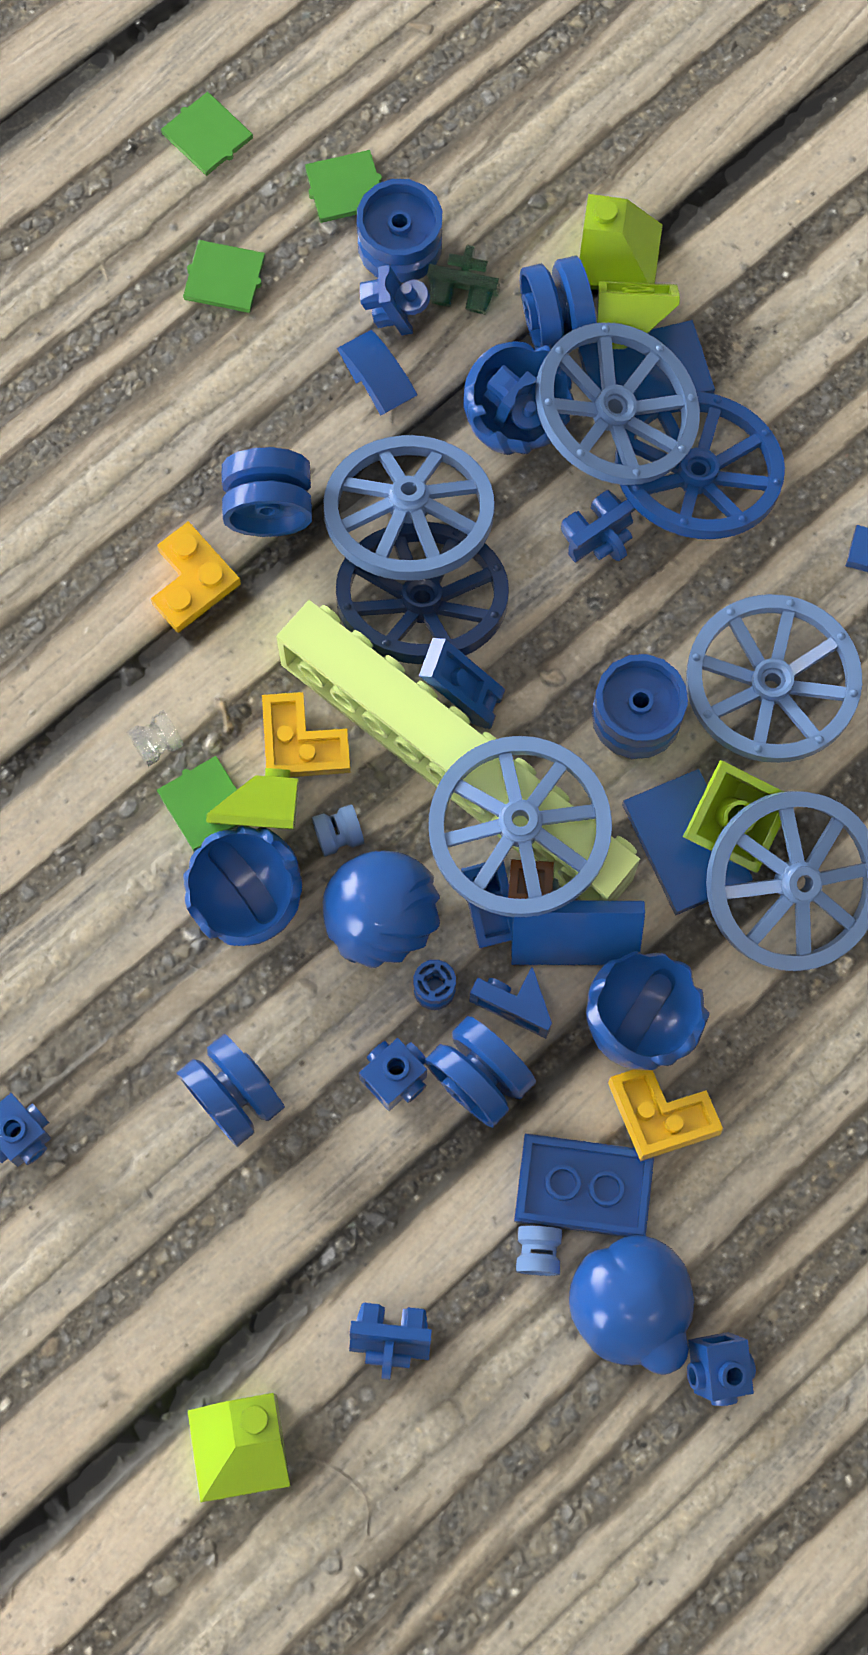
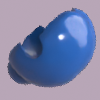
[569,1235,694,1375]

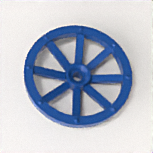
[615,391,785,539]

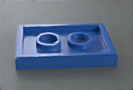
[578,320,715,412]
[622,769,753,916]
[511,900,645,965]
[514,1133,654,1237]

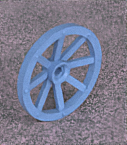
[535,322,700,485]
[324,435,494,580]
[686,594,862,763]
[429,736,612,917]
[706,791,868,971]

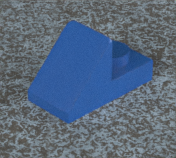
[461,861,513,948]
[469,967,552,1039]

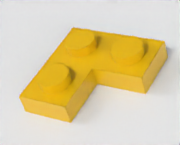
[151,521,241,633]
[262,692,351,777]
[608,1069,723,1161]

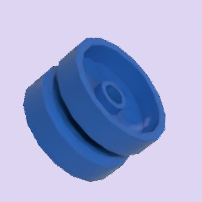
[357,179,443,283]
[519,255,596,350]
[222,447,312,537]
[592,654,688,759]
[425,1016,536,1128]
[176,1034,285,1147]

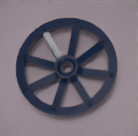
[336,522,509,664]

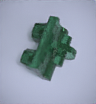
[427,245,500,315]

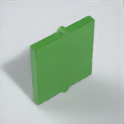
[161,91,253,176]
[305,150,382,223]
[183,240,265,313]
[157,756,238,852]

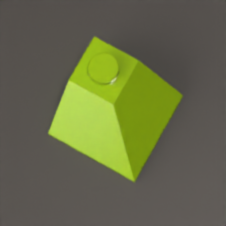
[579,194,662,290]
[597,281,680,349]
[683,760,784,873]
[206,768,299,830]
[188,1393,291,1503]

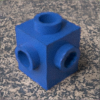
[359,1038,427,1111]
[0,1093,51,1167]
[687,1332,756,1406]

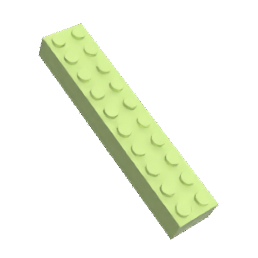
[276,600,640,901]

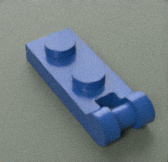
[419,638,505,729]

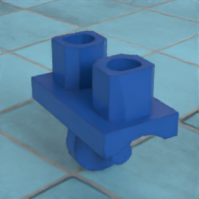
[360,265,430,335]
[482,365,542,431]
[561,490,636,563]
[349,1303,432,1380]

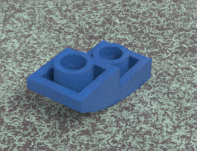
[337,330,418,416]

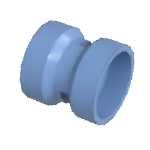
[312,804,365,857]
[516,1226,562,1276]

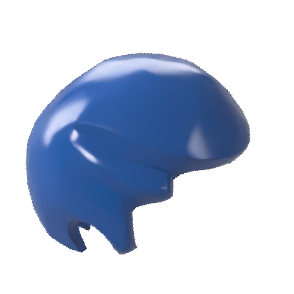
[463,341,574,455]
[183,825,302,946]
[323,850,440,968]
[586,951,710,1070]

